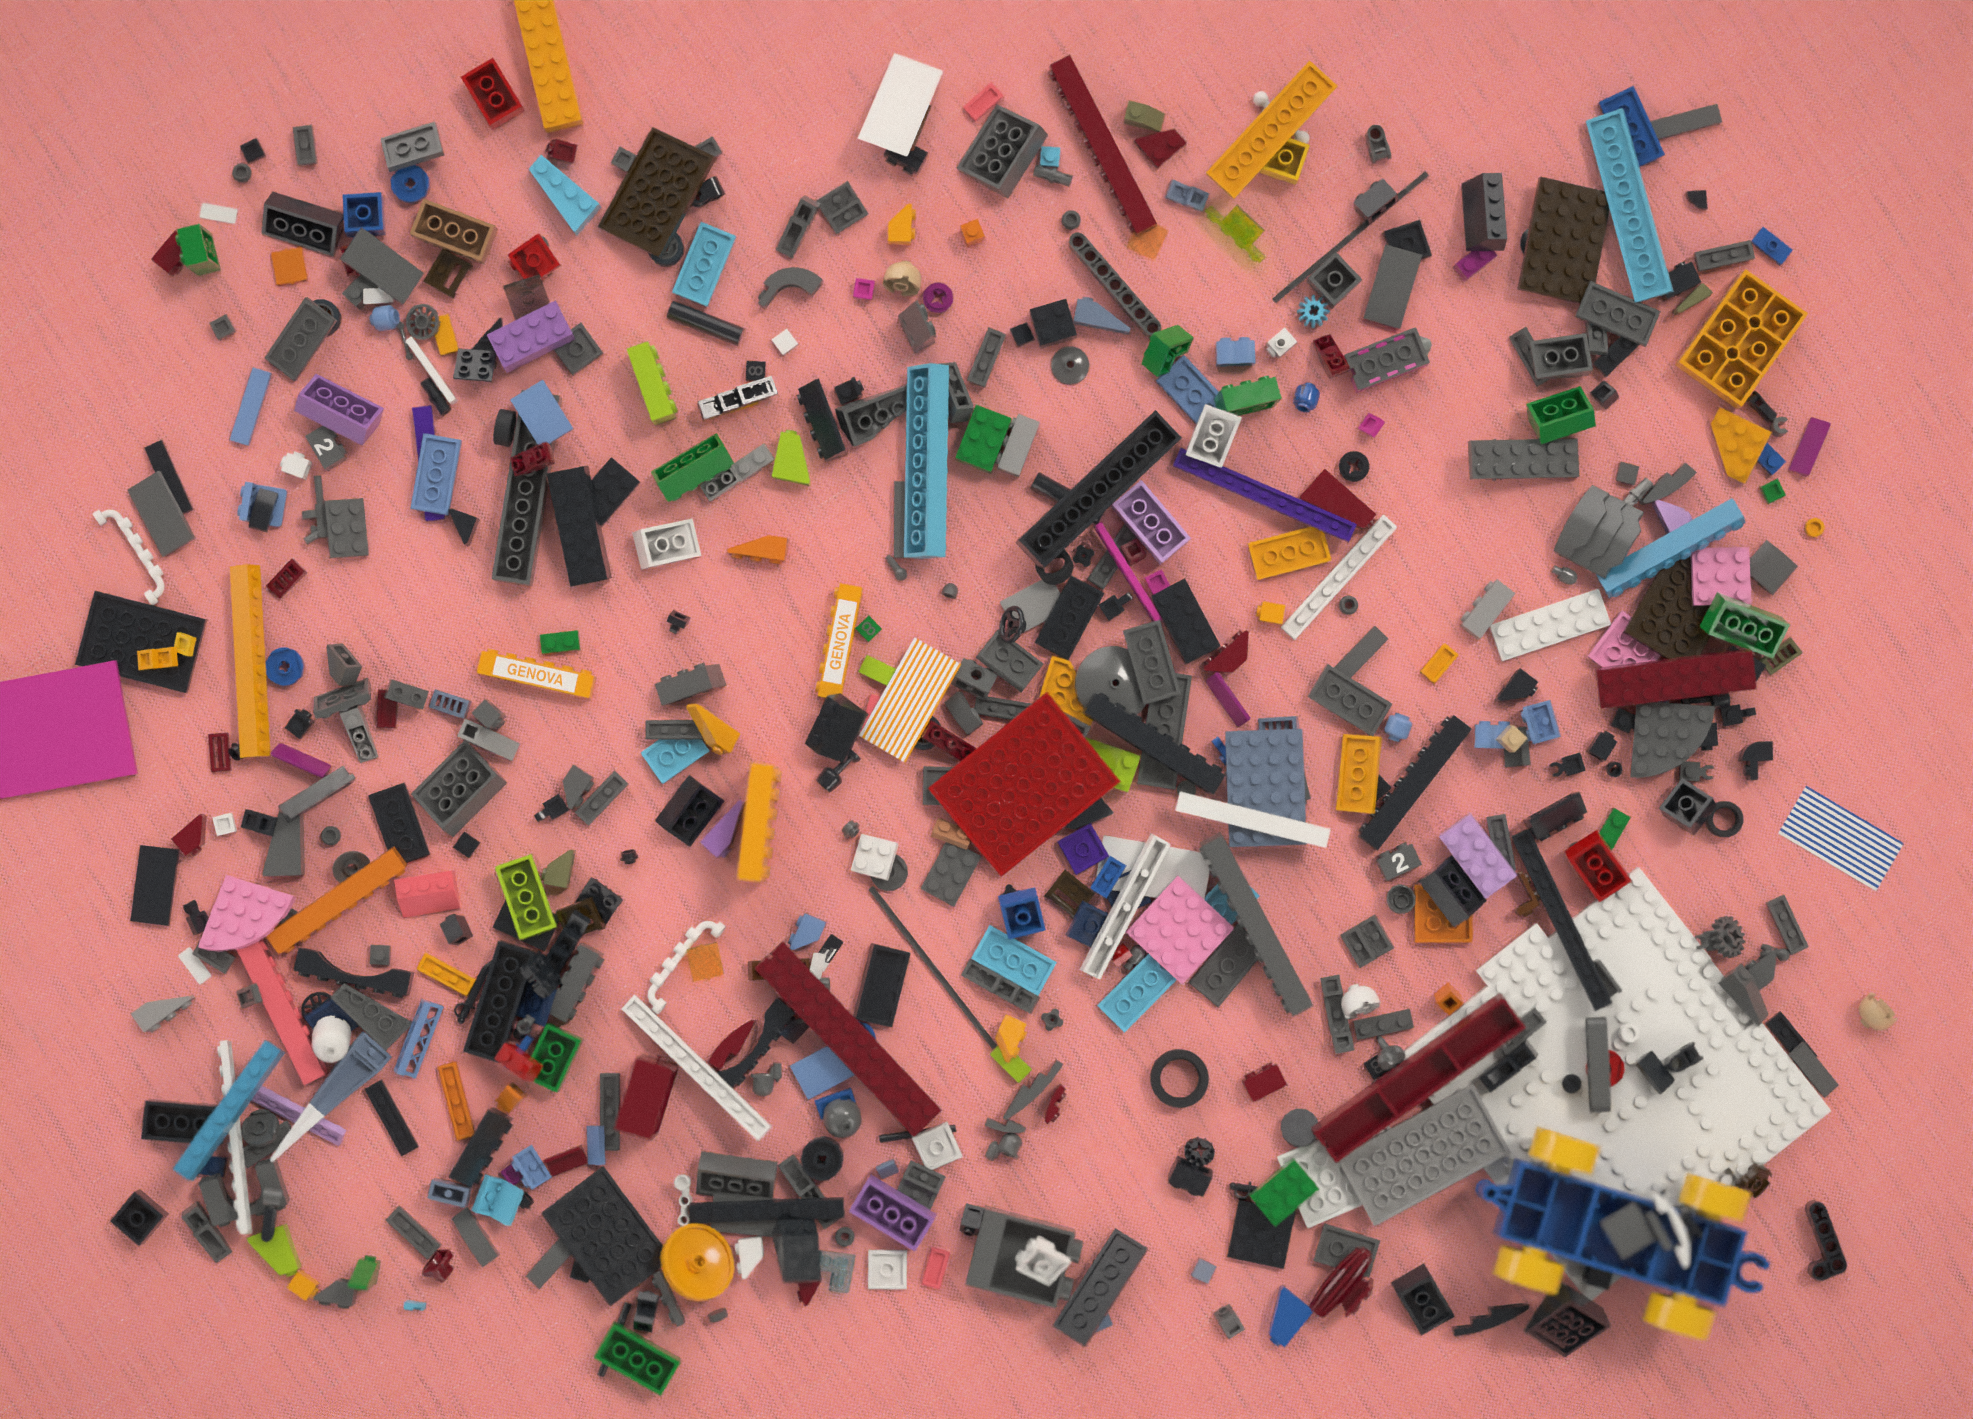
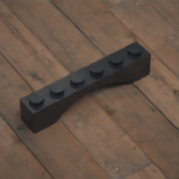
[293,947,414,998]
[716,998,795,1088]

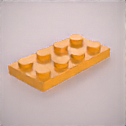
[1247,527,1332,580]
[1336,734,1382,814]

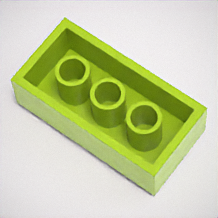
[627,341,678,426]
[495,854,558,941]

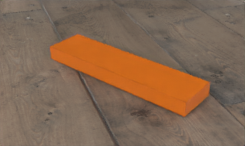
[437,1061,475,1141]

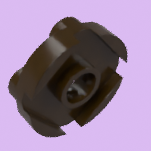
[1735,1163,1772,1198]

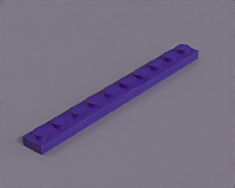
[1173,448,1357,543]

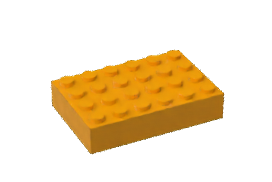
[1675,269,1808,409]
[737,762,782,882]

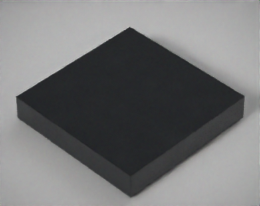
[1383,220,1432,260]

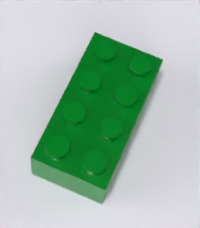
[651,433,734,502]
[1700,592,1790,658]
[594,1321,681,1396]

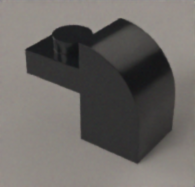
[1738,741,1773,780]
[633,1291,659,1333]

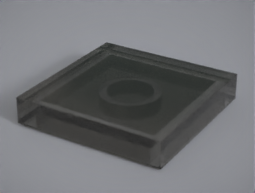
[503,274,550,320]

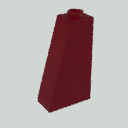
[1298,469,1377,530]

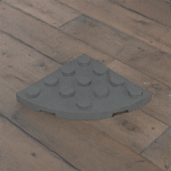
[1630,702,1715,778]

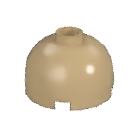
[883,261,921,296]
[1859,992,1898,1031]

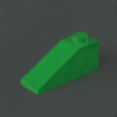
[347,1255,381,1291]

